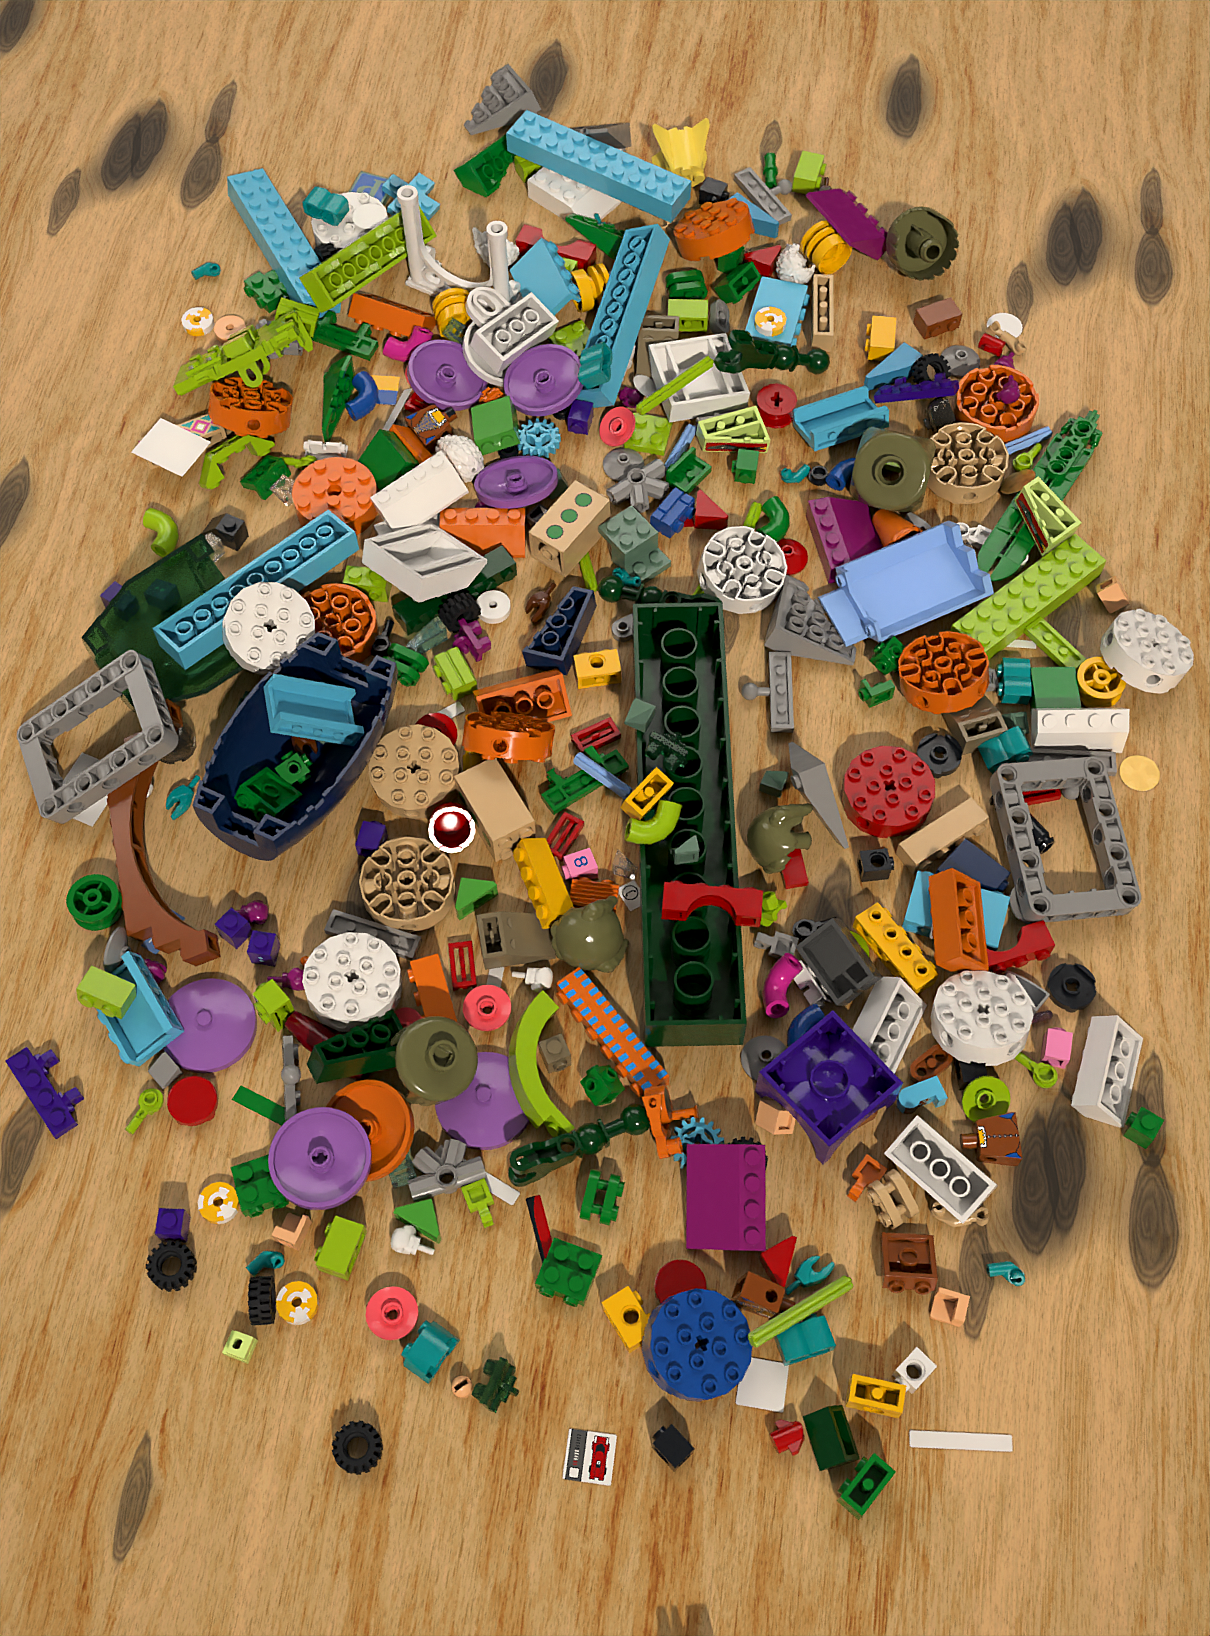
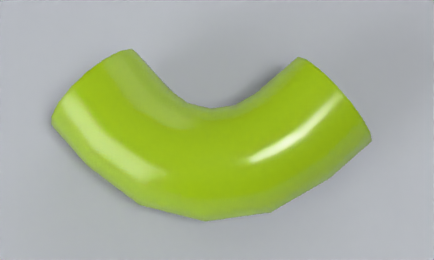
[143,508,179,558]
[624,800,682,845]

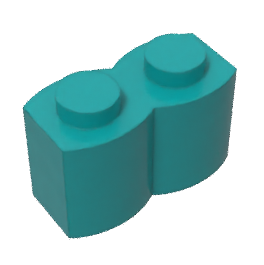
[303,187,349,226]
[578,342,613,389]
[996,657,1031,704]
[978,726,1034,774]
[774,1313,836,1366]

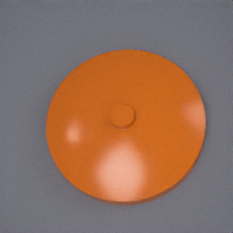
[326,1080,415,1182]

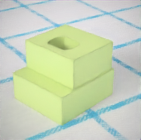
[222,1330,258,1364]

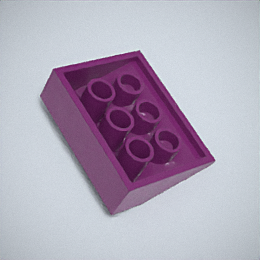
[805,188,888,261]
[806,497,883,584]
[686,1144,766,1251]

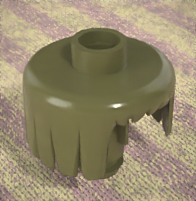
[886,207,959,281]
[391,1016,478,1106]

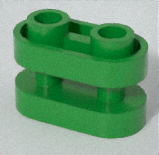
[665,270,708,300]
[383,643,429,687]
[580,1169,625,1226]

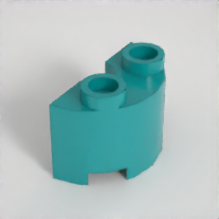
[401,1320,460,1384]

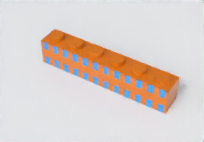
[556,967,670,1097]

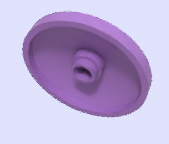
[407,340,488,411]
[504,344,583,416]
[474,456,558,509]
[163,979,257,1073]
[435,1052,530,1150]
[268,1107,372,1210]

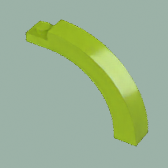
[508,990,575,1137]

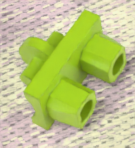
[760,891,788,927]

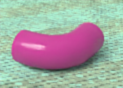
[383,326,433,362]
[762,953,803,1018]

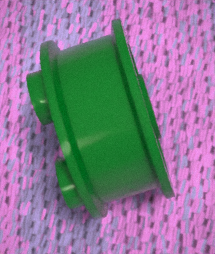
[66,874,123,931]

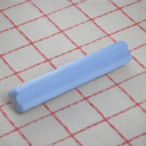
[664,424,697,469]
[1004,426,1052,454]
[573,752,632,799]

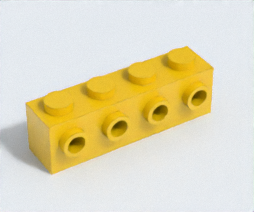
[512,838,574,929]
[853,902,939,995]

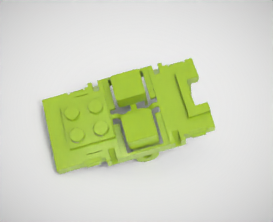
[173,310,313,396]

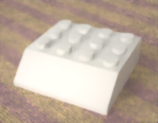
[527,167,622,220]
[648,333,750,422]
[362,522,487,602]

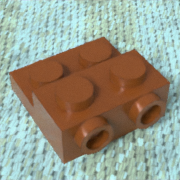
[881,1232,938,1295]

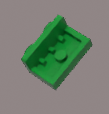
[666,447,712,494]

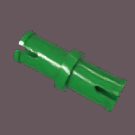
[763,152,778,189]

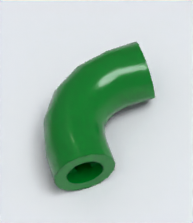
[756,496,790,543]

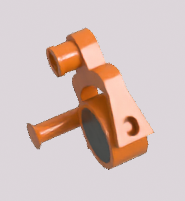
[642,1085,699,1159]

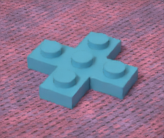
[382,173,440,220]

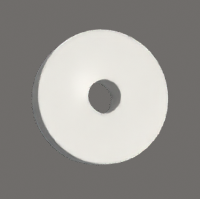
[476,590,511,624]

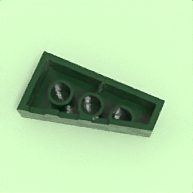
[307,1009,403,1084]

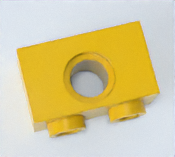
[573,649,622,689]
[620,767,674,820]
[601,1286,651,1353]
[845,1374,906,1418]

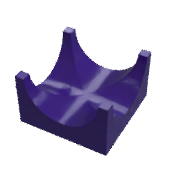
[755,1010,903,1165]

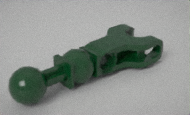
[714,330,830,375]
[598,576,725,628]
[508,1104,651,1187]

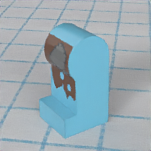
[896,1076,948,1114]

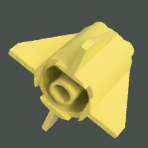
[651,118,710,187]

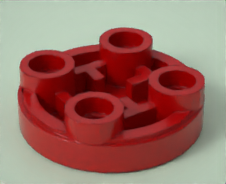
[167,1076,218,1126]
[654,1260,707,1304]

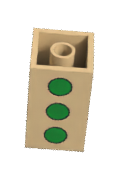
[528,480,611,577]
[454,758,536,862]

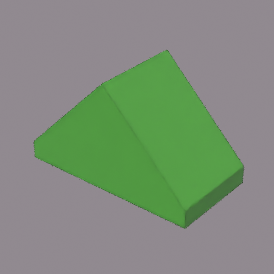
[455,877,498,920]
[393,1198,442,1244]

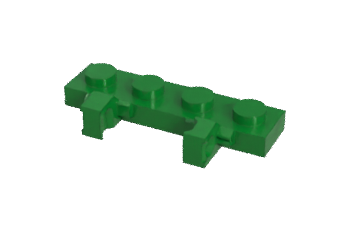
[311,310,379,361]
[541,745,629,815]

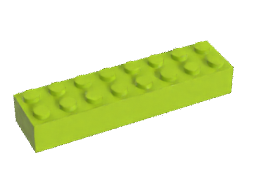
[299,206,437,313]
[950,533,1107,660]

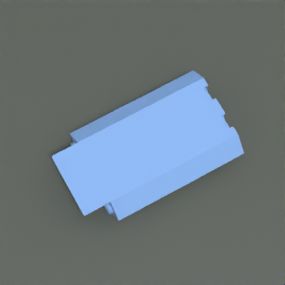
[818,521,994,647]

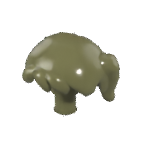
[747,803,813,874]
[551,896,629,973]

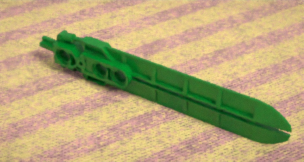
[977,409,1102,581]

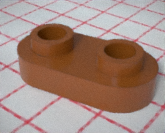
[909,1044,953,1083]

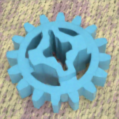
[518,418,561,458]
[670,1117,724,1169]

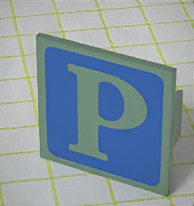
[349,171,390,206]

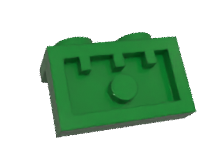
[240,455,291,500]

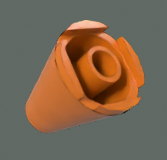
[872,509,922,548]

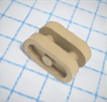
[866,1169,919,1229]

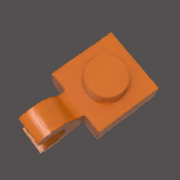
[847,1154,888,1202]

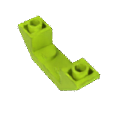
[199,435,275,490]

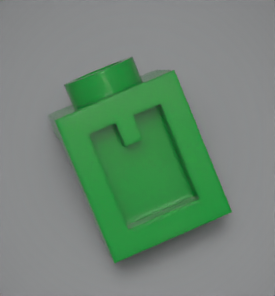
[858,679,895,708]

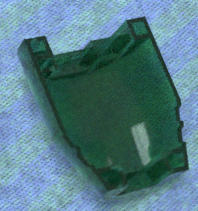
[82,533,272,713]

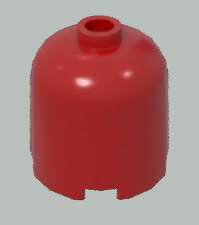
[428,802,475,853]

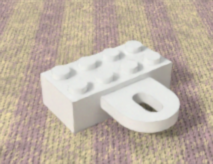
[465,287,559,374]

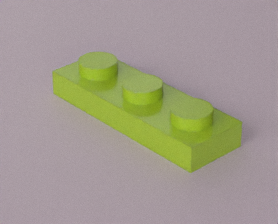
[1023,617,1087,671]

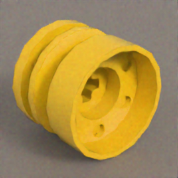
[800,220,852,275]
[570,263,610,313]
[432,288,473,343]

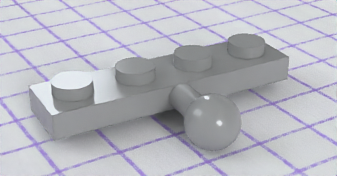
[734,167,792,225]
[741,652,794,733]
[1026,749,1117,800]
[324,909,422,961]
[281,1036,301,1122]

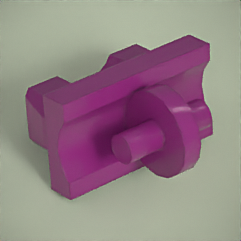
[452,619,491,662]

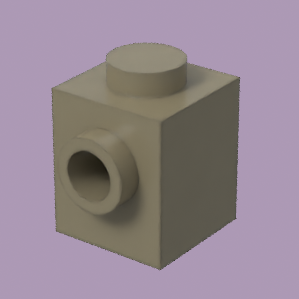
[539,1033,571,1074]

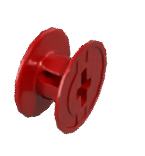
[756,383,797,429]

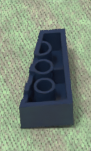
[522,586,597,676]

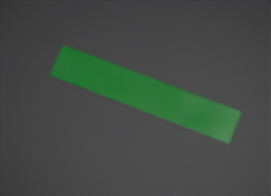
[232,1085,285,1126]

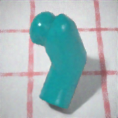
[191,262,221,280]
[781,464,811,483]
[612,567,641,588]
[245,1251,285,1276]
[986,1261,1025,1286]

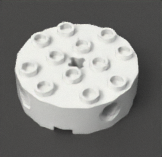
[311,192,388,252]
[697,526,787,614]
[222,582,315,675]
[1100,609,1194,694]
[302,932,402,1032]
[931,970,1034,1066]

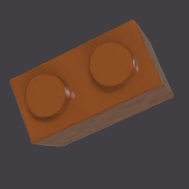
[913,297,963,340]

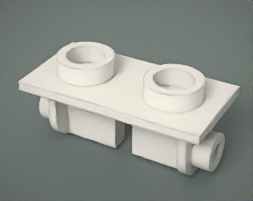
[304,440,348,460]
[794,960,833,1009]

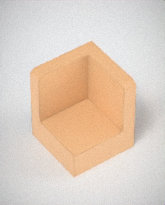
[1096,575,1130,613]
[755,1100,796,1135]
[271,1213,312,1251]
[930,1287,970,1327]

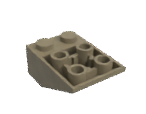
[636,315,679,378]
[942,695,1008,755]
[477,911,556,970]

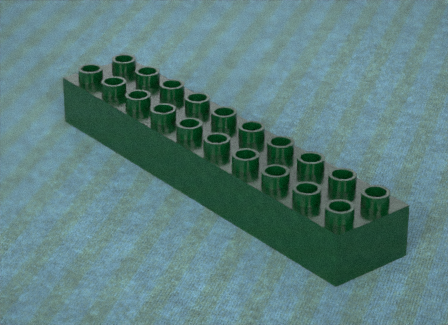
[632,602,747,1047]

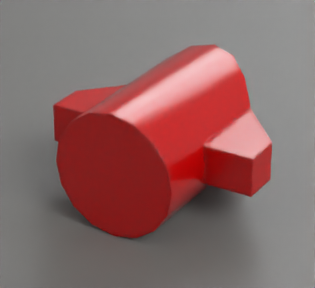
[978,333,1006,357]
[769,1419,805,1456]

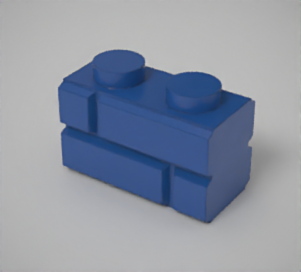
[650,487,696,539]

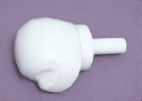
[512,967,553,993]
[390,1224,435,1255]

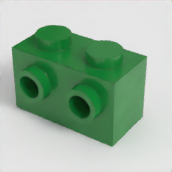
[714,261,762,304]
[837,1453,896,1520]

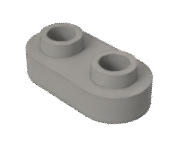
[710,299,729,334]
[612,613,633,642]

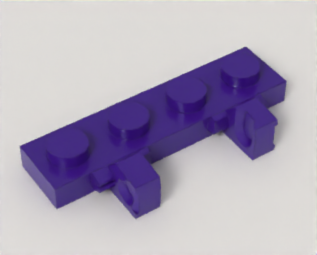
[874,372,959,404]
[5,1047,84,1139]

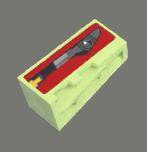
[696,406,771,453]
[1014,476,1082,557]

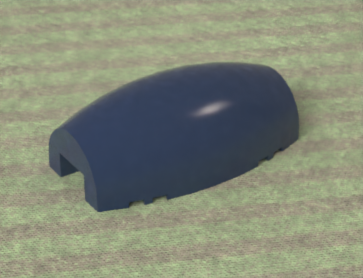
[192,632,398,861]

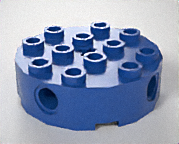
[641,1288,752,1402]

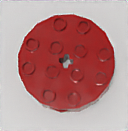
[841,746,935,838]

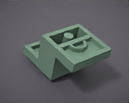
[598,505,671,588]

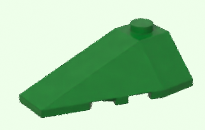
[454,134,516,198]
[565,213,629,260]
[322,355,355,444]

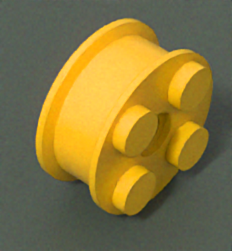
[1076,657,1127,708]

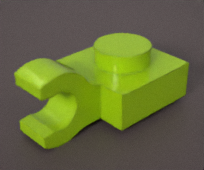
[461,1178,494,1228]

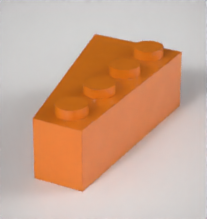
[407,953,457,1022]

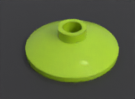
[961,1076,1010,1122]

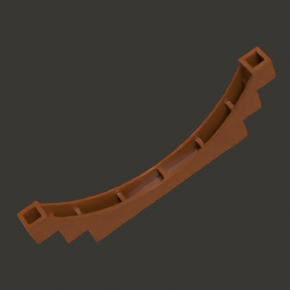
[107,699,221,966]

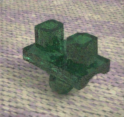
[645,730,688,772]
[472,1357,520,1413]

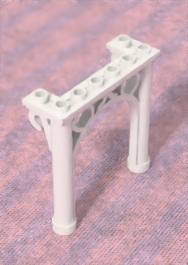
[397,185,523,312]

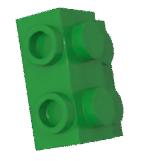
[244,269,291,313]
[234,767,302,822]
[230,1154,290,1217]
[535,1237,602,1307]

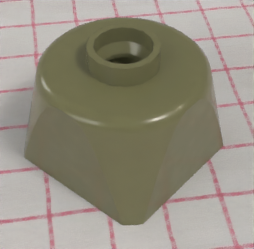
[850,426,936,512]

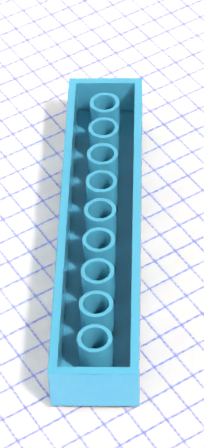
[506,110,691,223]
[227,168,341,318]
[576,224,670,408]
[153,510,359,670]

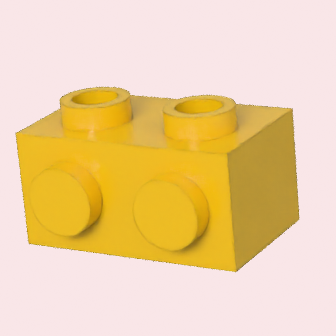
[865,315,896,361]

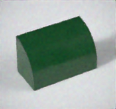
[803,1405,860,1471]

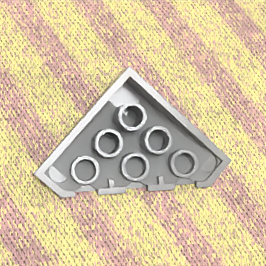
[464,64,541,135]
[570,122,632,152]
[764,575,856,666]
[788,742,849,849]

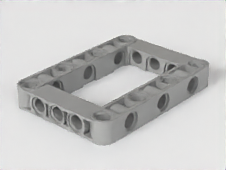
[17,650,179,824]
[990,756,1141,924]

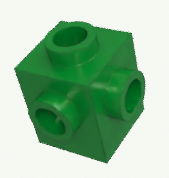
[869,636,905,675]
[274,750,313,785]
[580,1065,625,1106]

